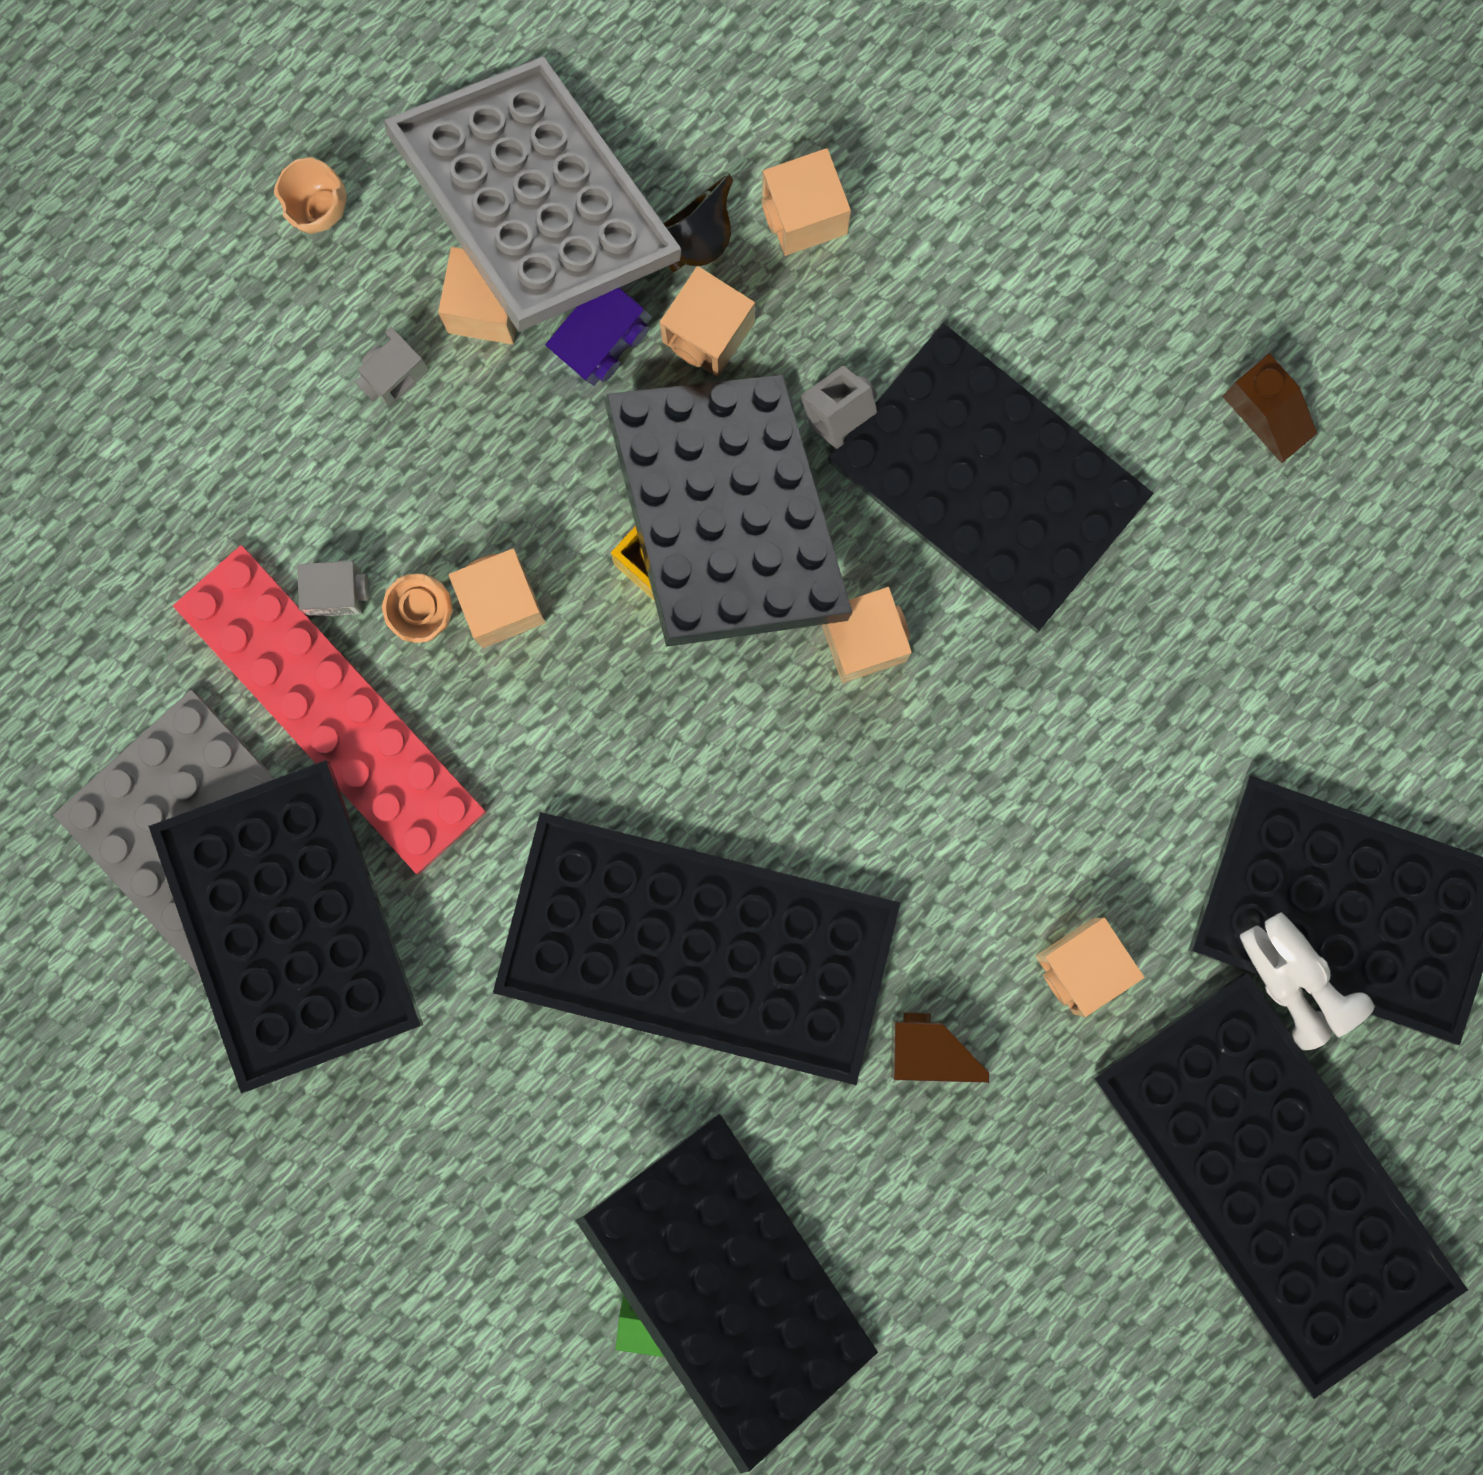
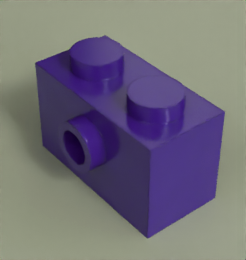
[545,288,652,386]

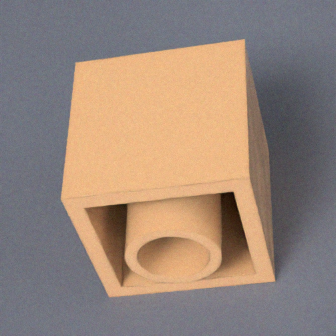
[761,148,851,256]
[438,247,517,345]
[660,266,755,378]
[448,548,546,648]
[822,587,912,683]
[1035,917,1145,1017]

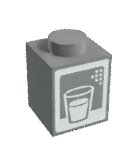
[297,561,370,617]

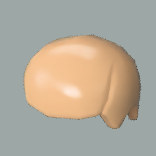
[274,157,347,234]
[381,574,453,643]

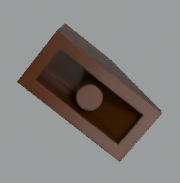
[1222,353,1317,463]
[891,1012,989,1083]

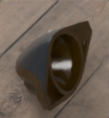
[663,173,733,273]

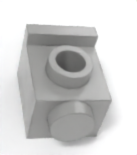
[354,327,429,407]
[801,366,877,449]

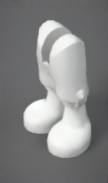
[1240,912,1375,1051]

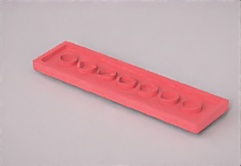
[173,545,487,875]

